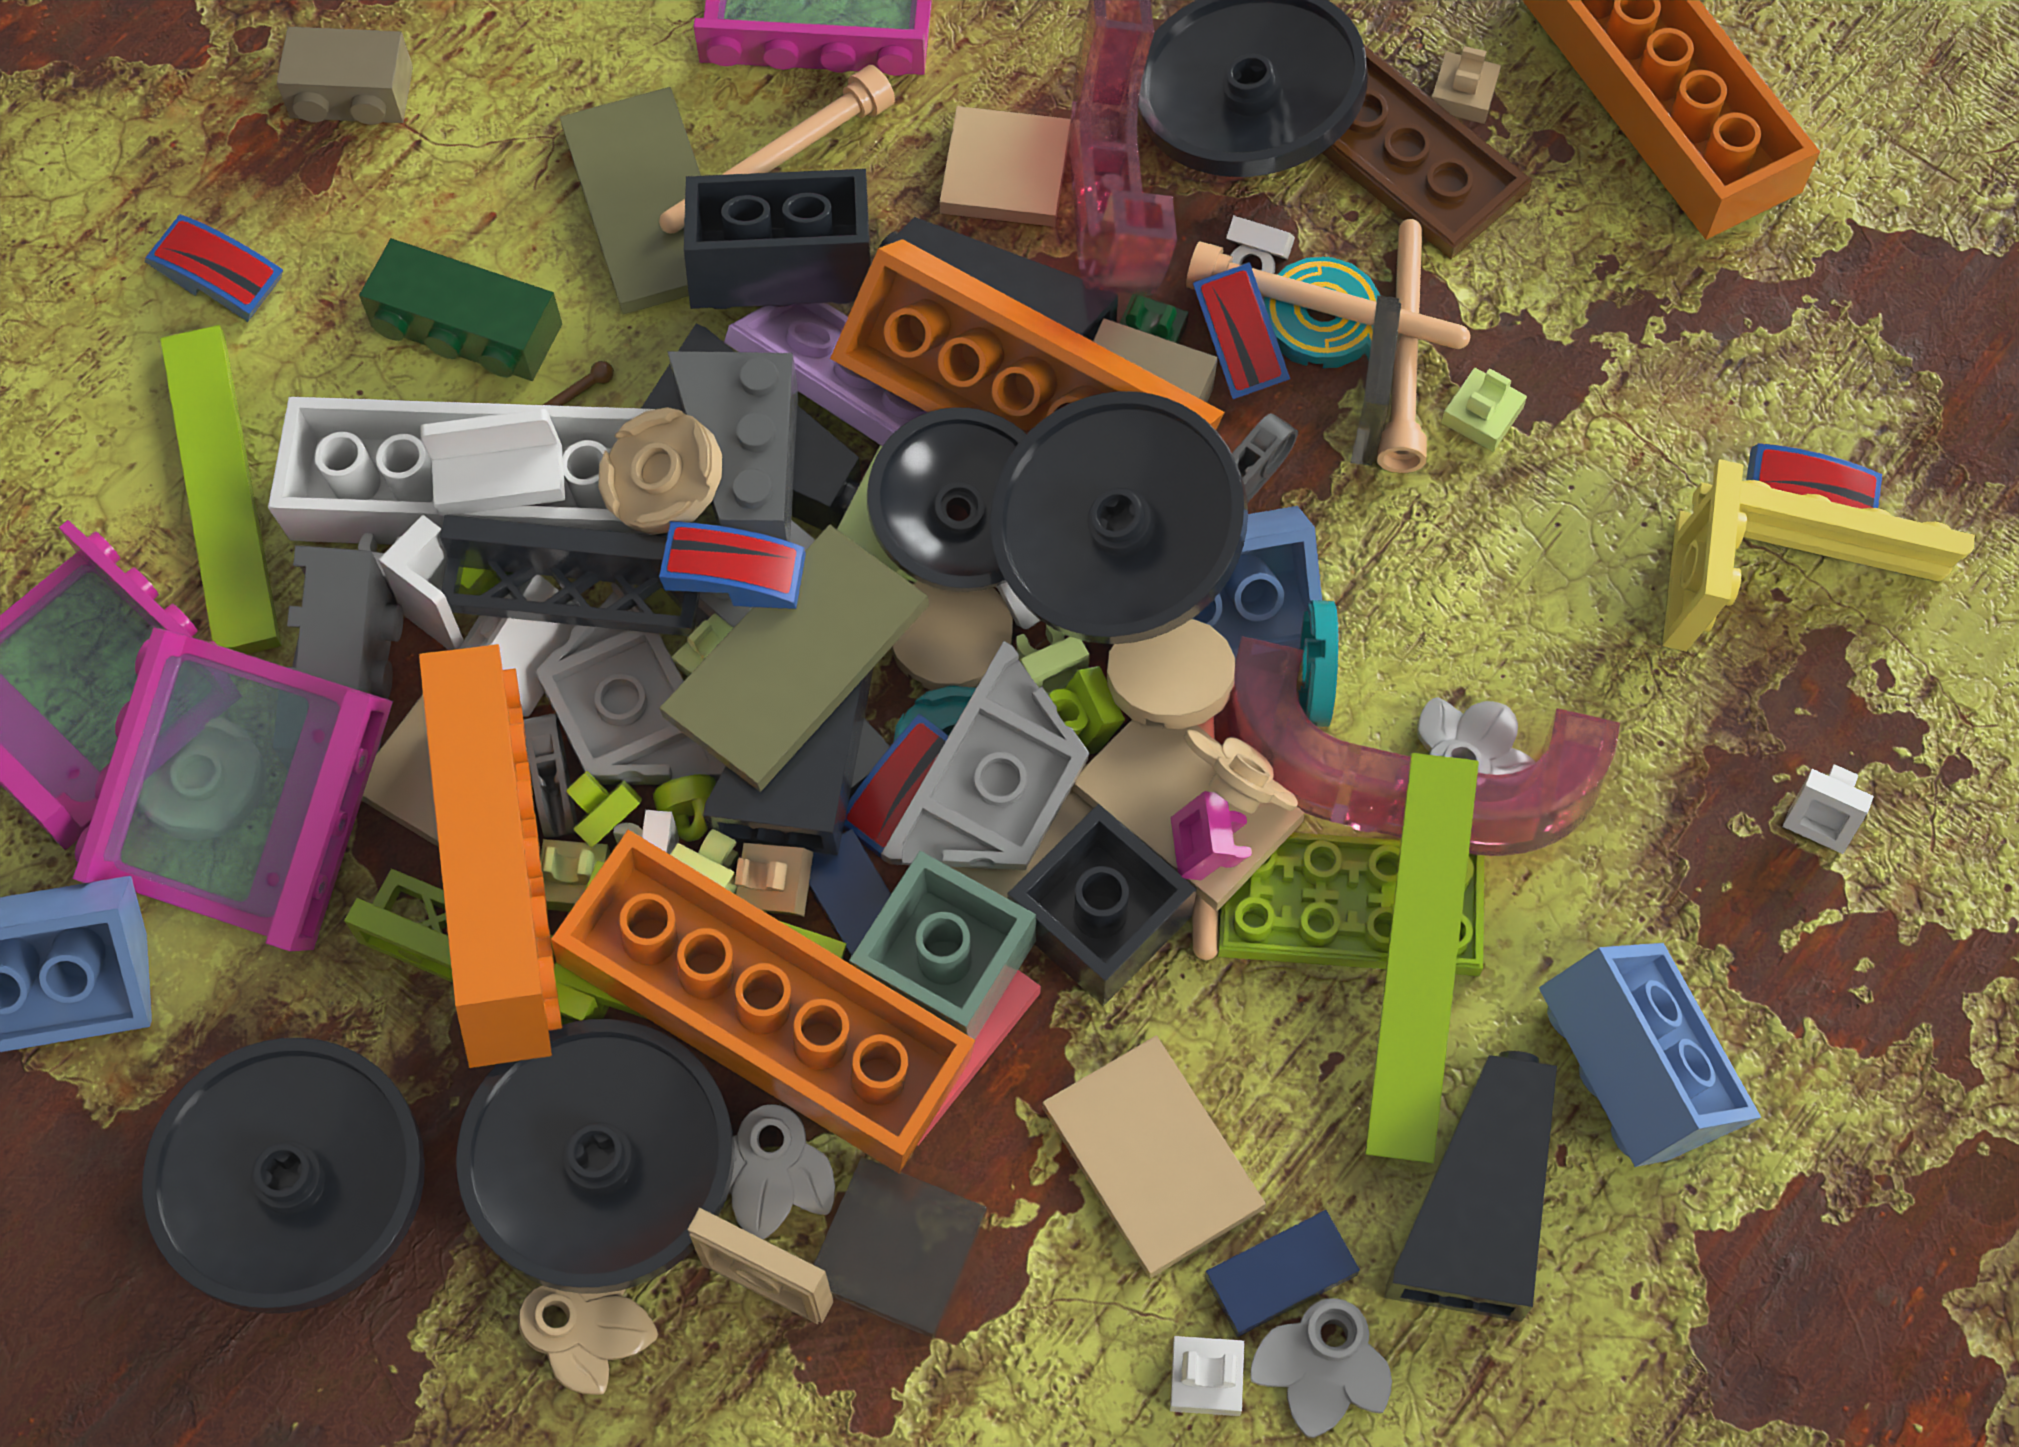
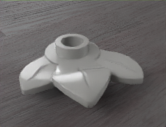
[1417,697,1537,794]
[728,1104,835,1240]
[1250,1298,1392,1438]

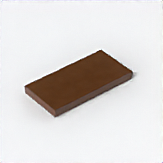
[1322,44,1532,260]

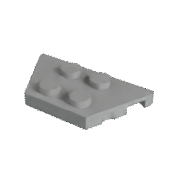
[536,583,726,785]
[881,641,1089,870]

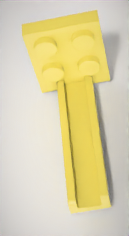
[1662,459,1975,652]

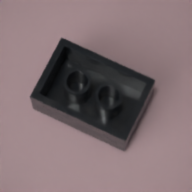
[684,169,871,309]

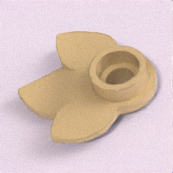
[1184,730,1298,813]
[518,1285,658,1395]

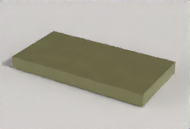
[560,87,701,315]
[659,525,929,792]

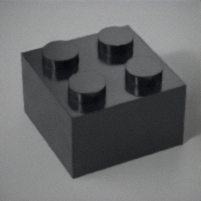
[1007,804,1197,1006]

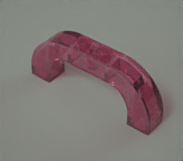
[1070,0,1177,295]
[1227,636,1620,856]

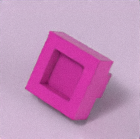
[1170,791,1252,880]

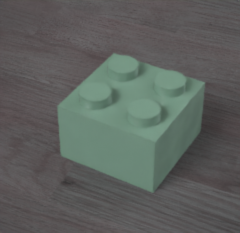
[849,851,1036,1040]

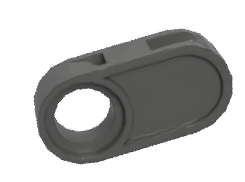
[1232,413,1298,504]
[524,713,578,839]

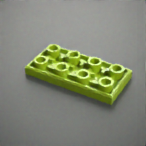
[1218,832,1485,976]

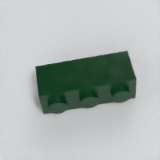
[359,238,562,382]

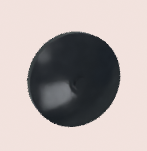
[1134,0,1368,177]
[990,391,1248,644]
[456,1019,735,1294]
[142,1038,425,1314]

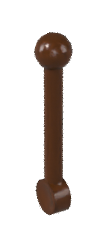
[543,360,614,406]

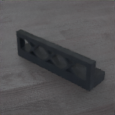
[440,515,701,636]

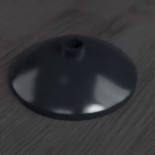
[867,407,1026,592]

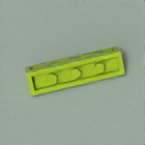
[344,868,609,1025]

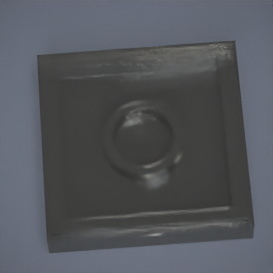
[1350,295,1401,466]
[814,1156,987,1339]

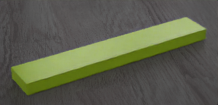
[160,325,282,654]
[1365,753,1479,1164]

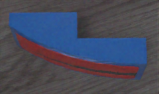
[145,214,283,322]
[1193,262,1290,399]
[1746,443,1882,509]
[659,521,806,609]
[843,714,949,859]

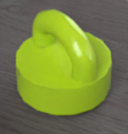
[653,774,716,842]

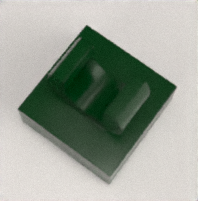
[1119,293,1189,344]

